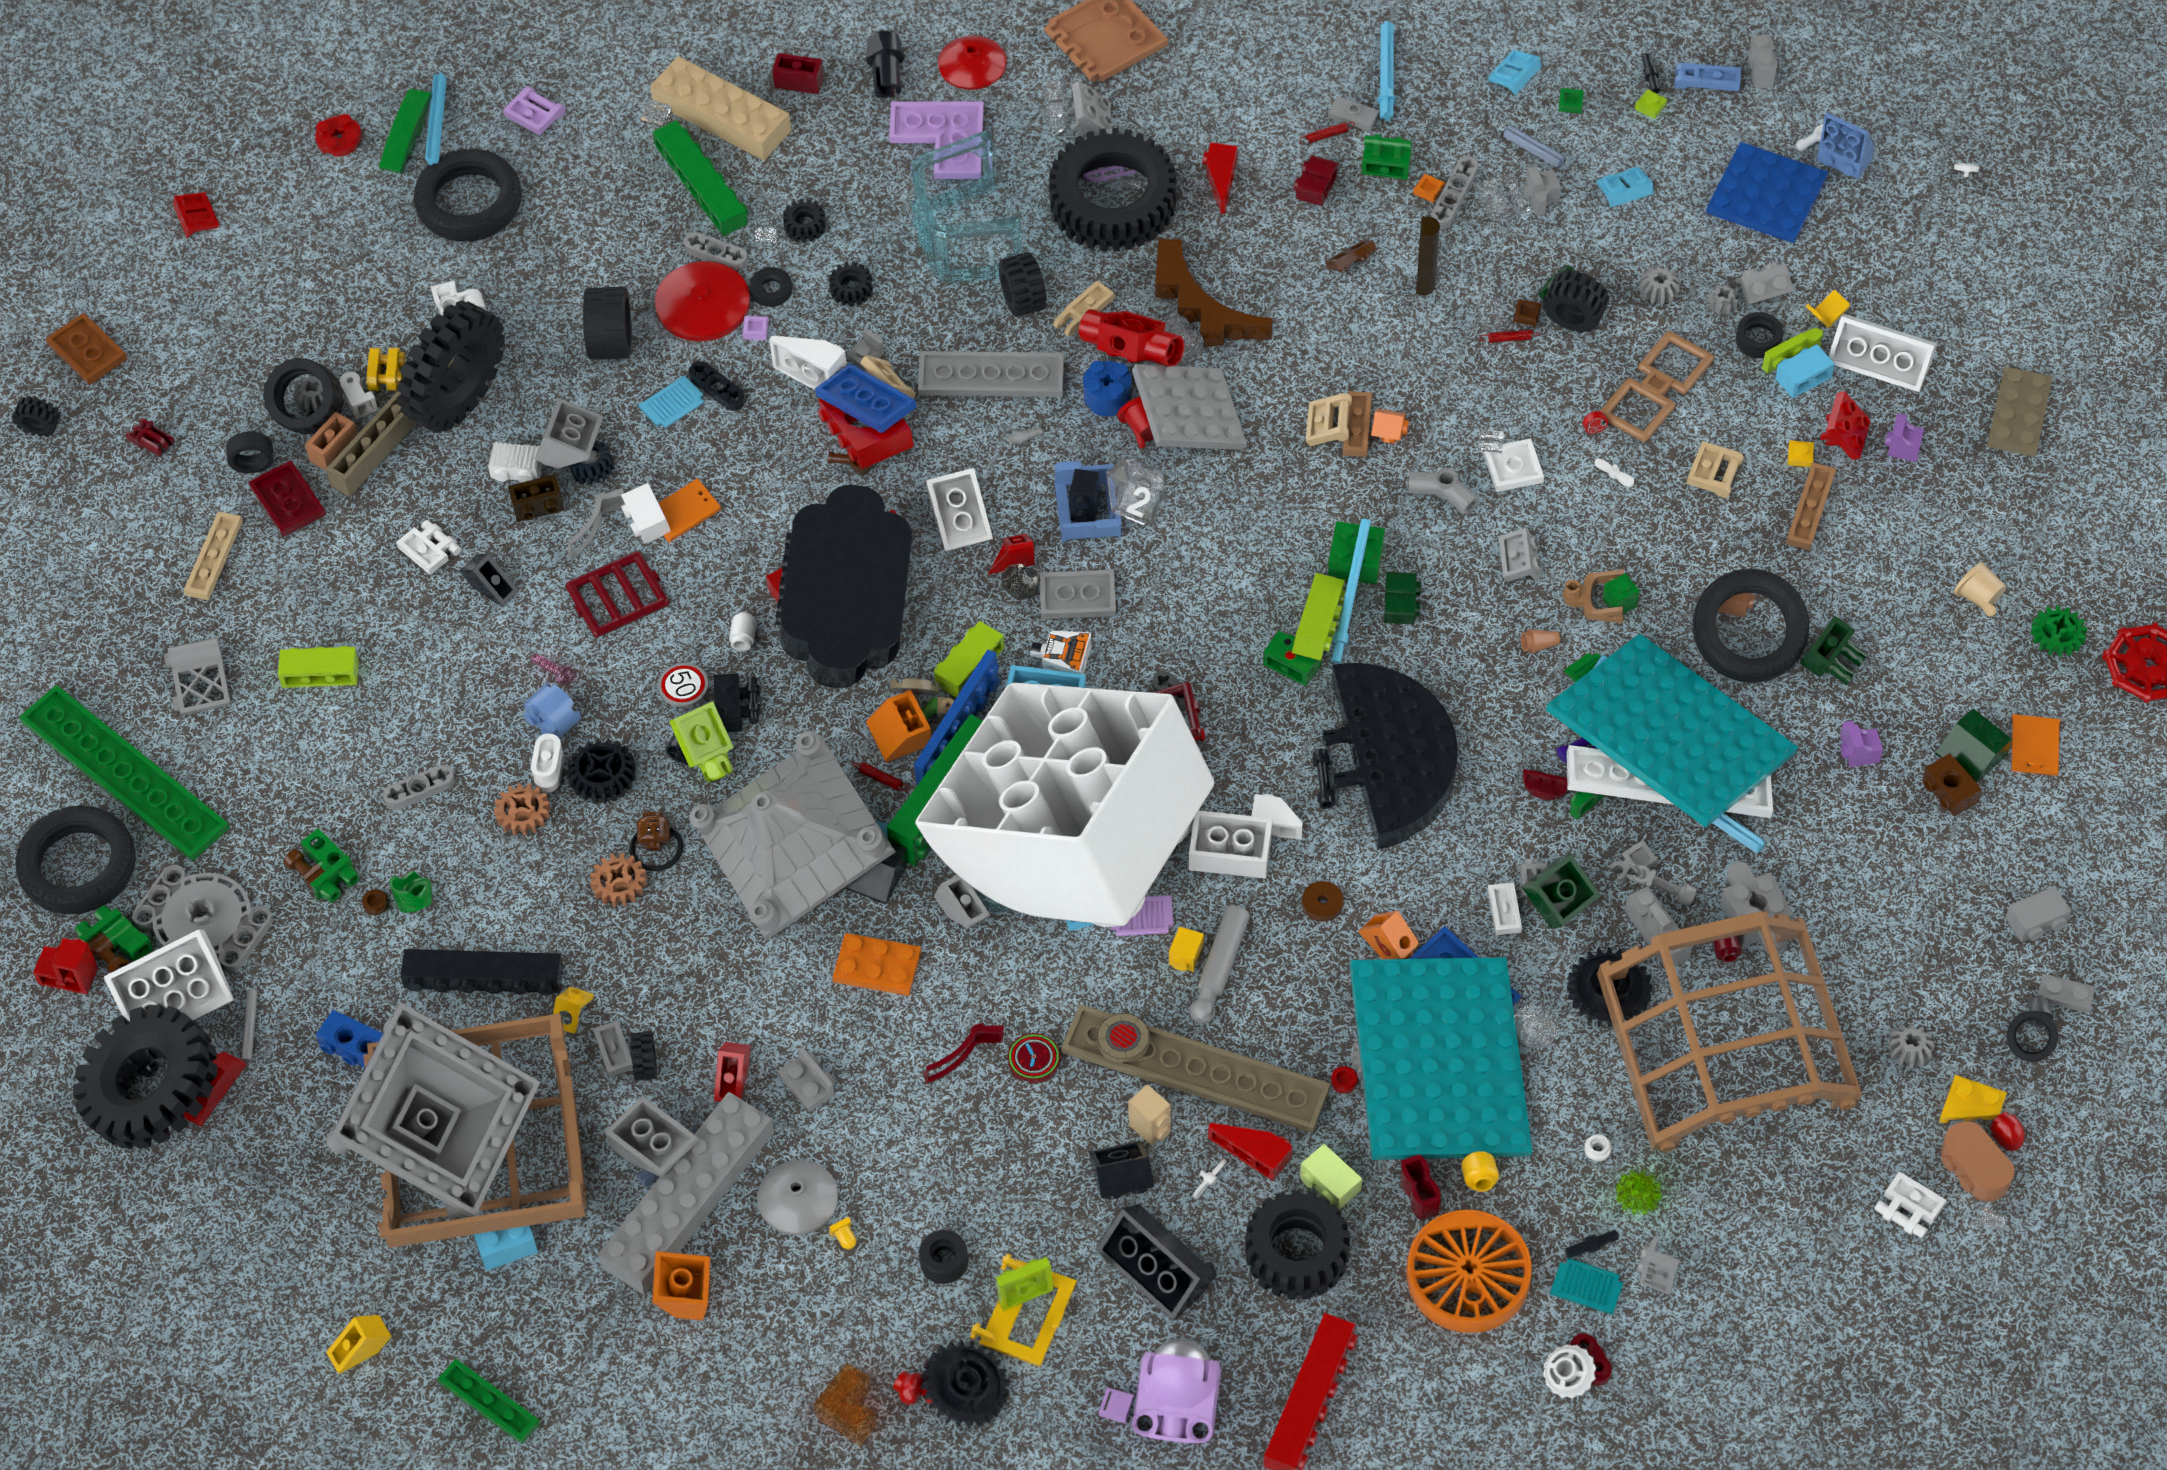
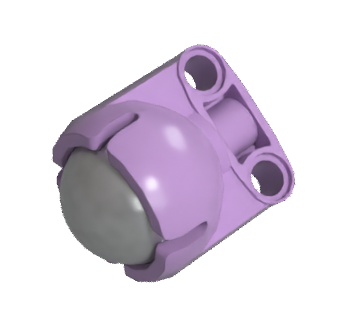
[1132,1339,1221,1443]

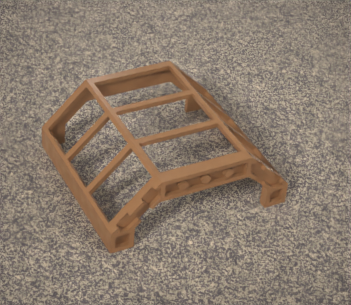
[1597,911,1862,1153]
[364,1014,586,1248]

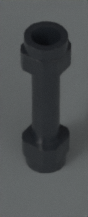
[1312,749,1335,809]

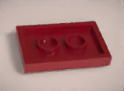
[248,460,326,537]

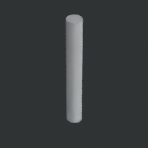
[241,989,258,1063]

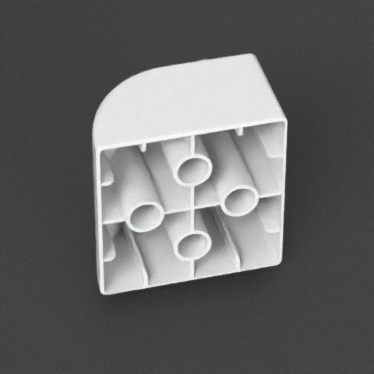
[915,683,1214,927]

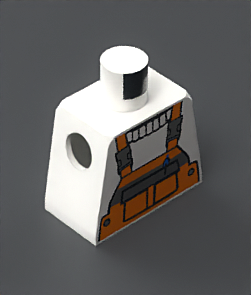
[1030,631,1091,674]

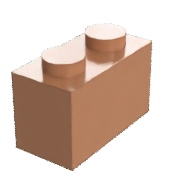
[305,412,358,471]

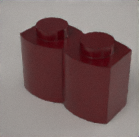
[1293,155,1339,206]
[1400,1155,1441,1221]

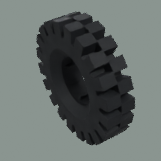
[397,301,505,433]
[73,1004,218,1149]

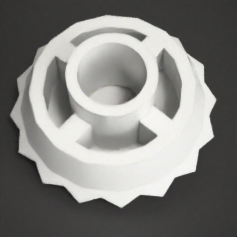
[1543,1344,1596,1399]

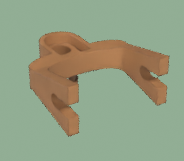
[1563,569,1624,623]

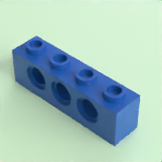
[316,1010,383,1070]

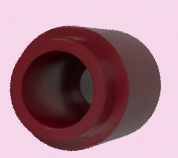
[1713,935,1742,962]

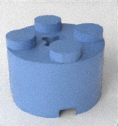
[523,682,581,739]

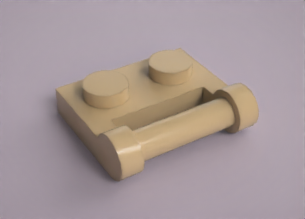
[860,355,915,398]
[1306,393,1352,446]
[1687,441,1744,498]

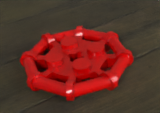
[2102,622,2167,703]

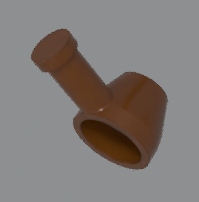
[828,451,873,475]

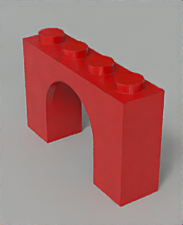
[817,398,914,469]

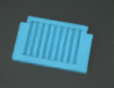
[638,375,704,428]

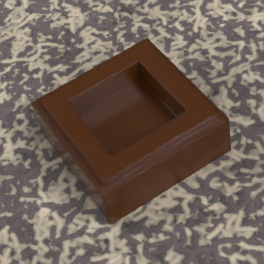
[1513,299,1542,326]

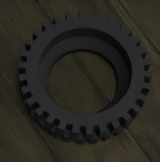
[1049,128,1176,252]

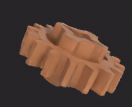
[494,783,551,836]
[590,853,647,907]

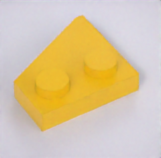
[1939,1075,2007,1123]

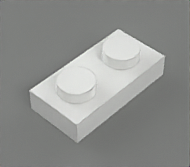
[1488,883,1522,935]

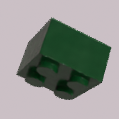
[1521,853,1601,929]

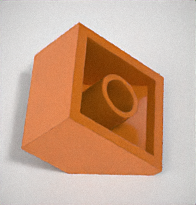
[652,1251,710,1321]

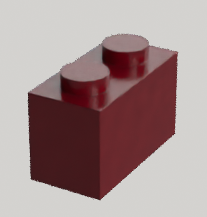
[772,53,824,95]

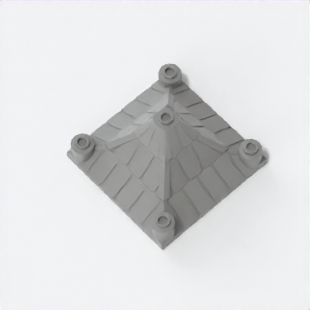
[690,731,895,940]
[326,1002,540,1220]

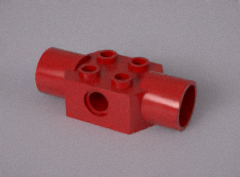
[1079,309,1185,367]

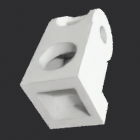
[339,372,378,419]

